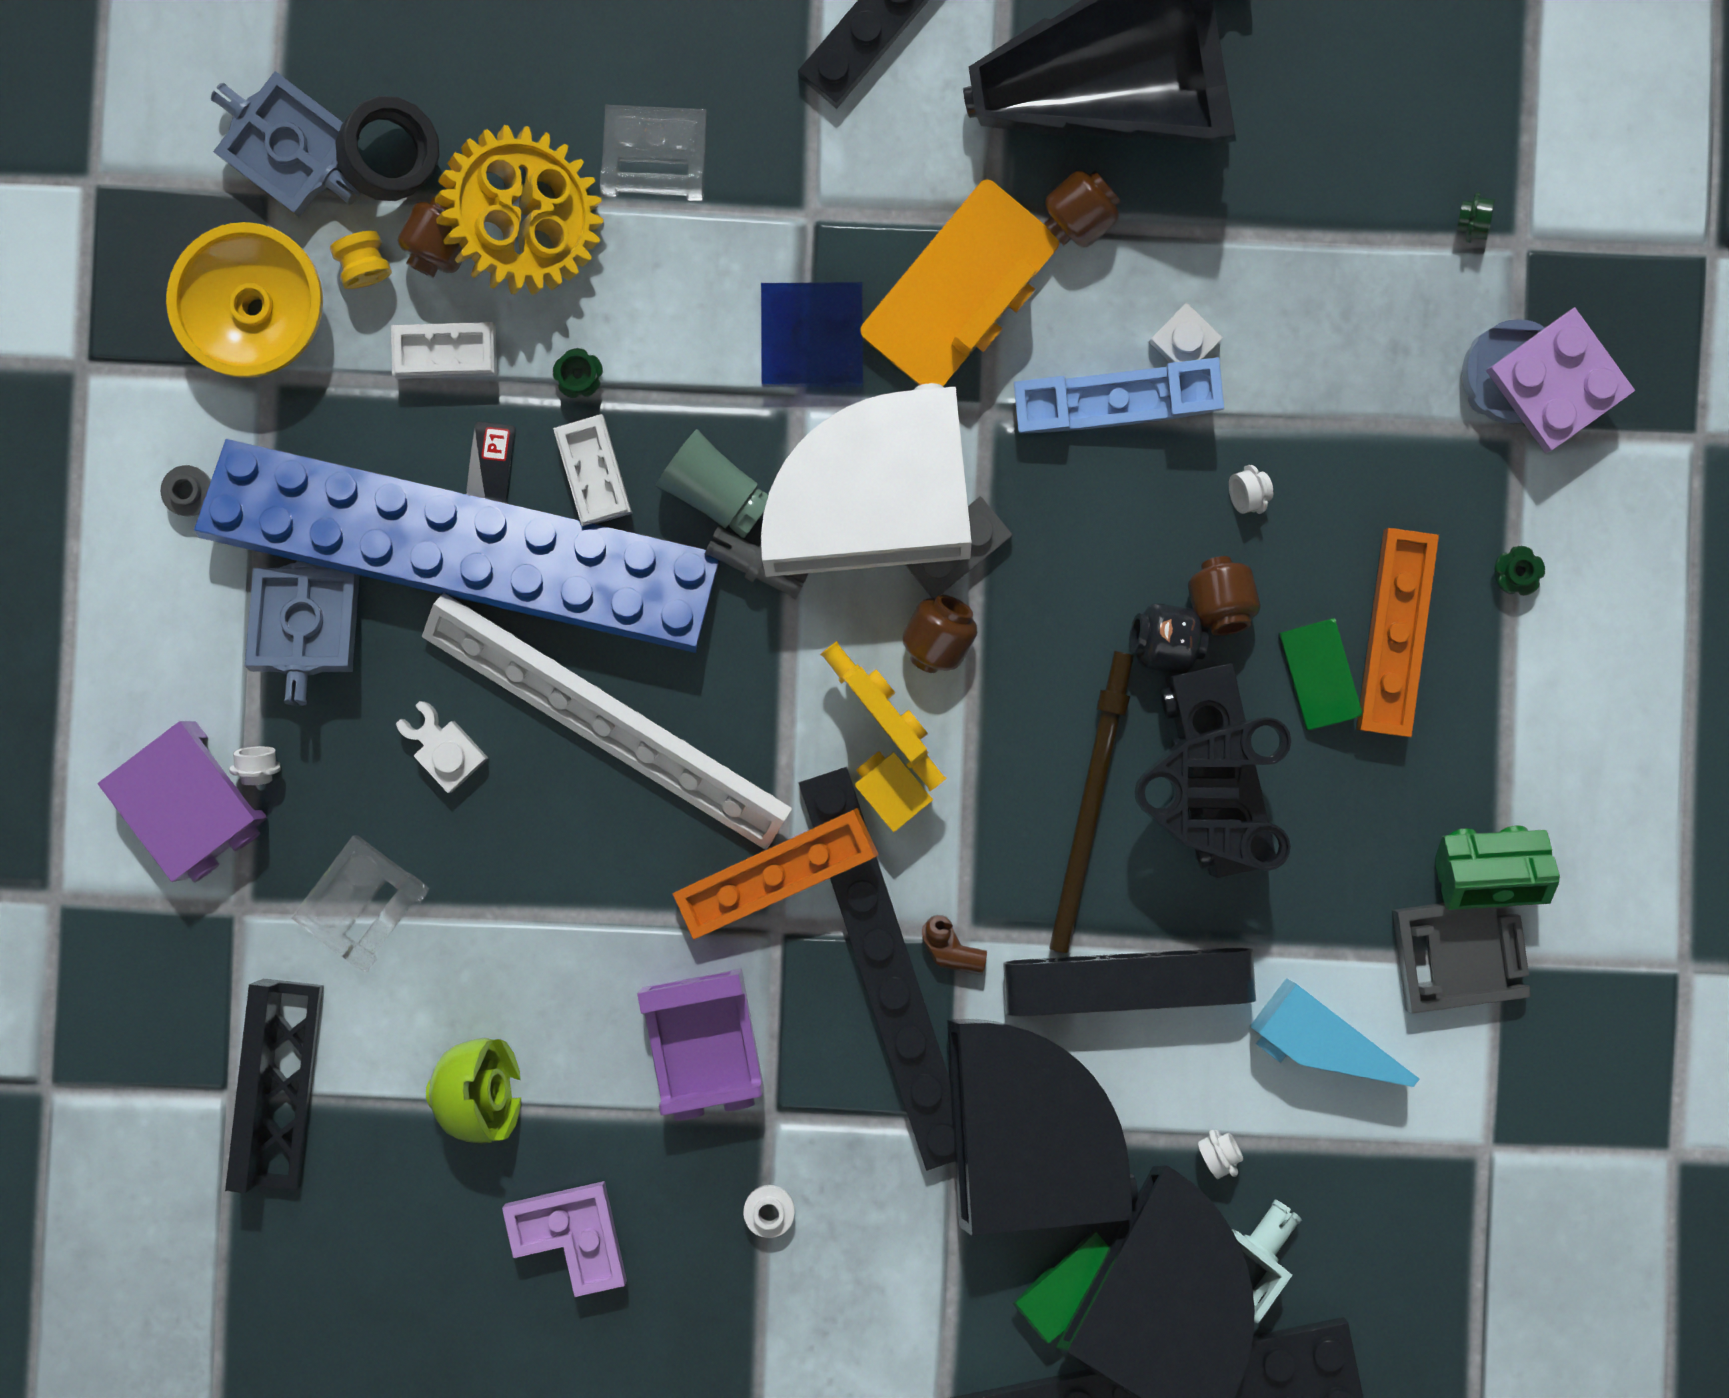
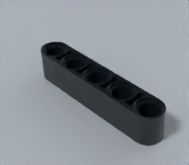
[1003,948,1256,1016]

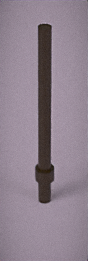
[1049,651,1134,953]

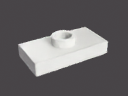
[391,322,497,379]
[553,414,632,527]

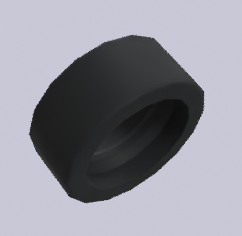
[335,96,440,201]

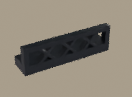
[225,979,324,1193]

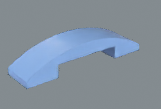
[1014,357,1224,433]

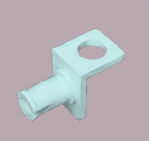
[1232,1200,1302,1323]

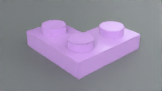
[502,1181,627,1297]

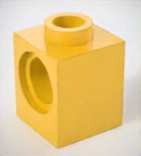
[854,751,933,833]

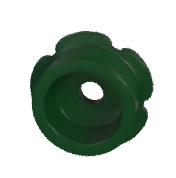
[1457,192,1495,243]
[553,348,603,398]
[1494,546,1545,596]

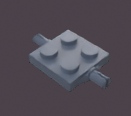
[211,71,361,218]
[245,561,360,706]

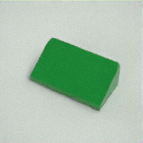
[1278,618,1363,730]

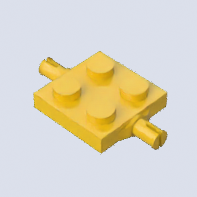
[820,641,947,791]

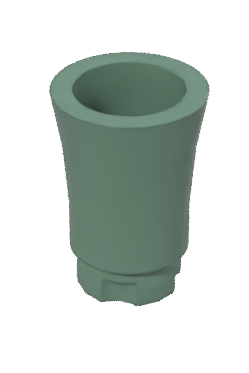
[655,429,768,538]

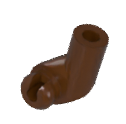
[922,915,987,975]

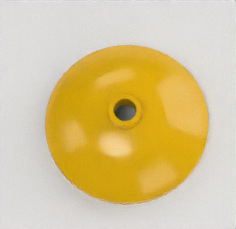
[166,222,323,378]

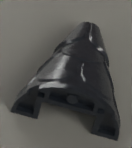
[963,0,1236,145]

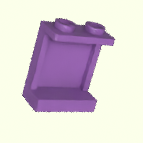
[97,721,267,882]
[637,969,764,1121]

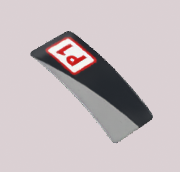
[466,422,515,503]

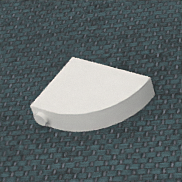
[761,383,972,577]

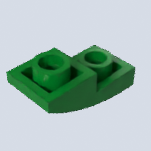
[1012,1232,1109,1343]

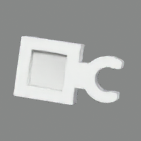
[396,701,489,793]

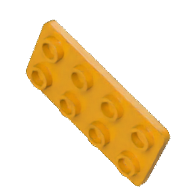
[860,179,1060,386]

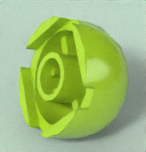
[426,1038,521,1143]

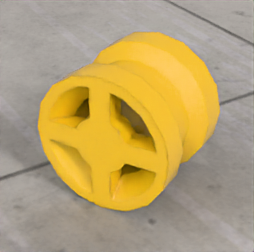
[329,231,392,289]

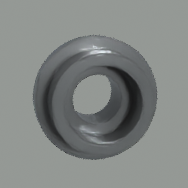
[160,465,211,517]

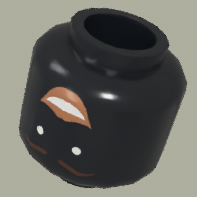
[1129,604,1209,673]

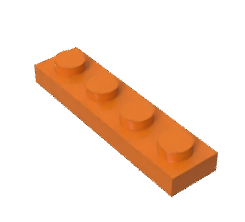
[1356,528,1439,737]
[672,808,879,940]

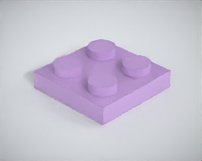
[1486,307,1635,453]

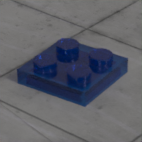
[761,282,863,387]

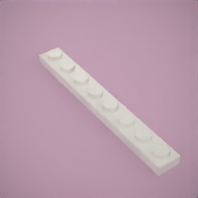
[422,593,792,850]

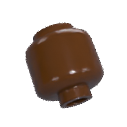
[1044,170,1121,248]
[397,197,462,278]
[1188,556,1261,636]
[902,594,978,673]

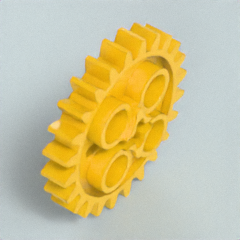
[435,125,603,295]

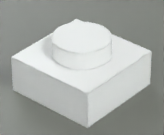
[1149,302,1223,363]

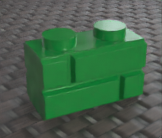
[1435,825,1560,910]

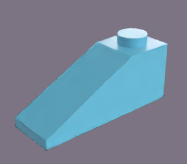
[1250,978,1420,1087]

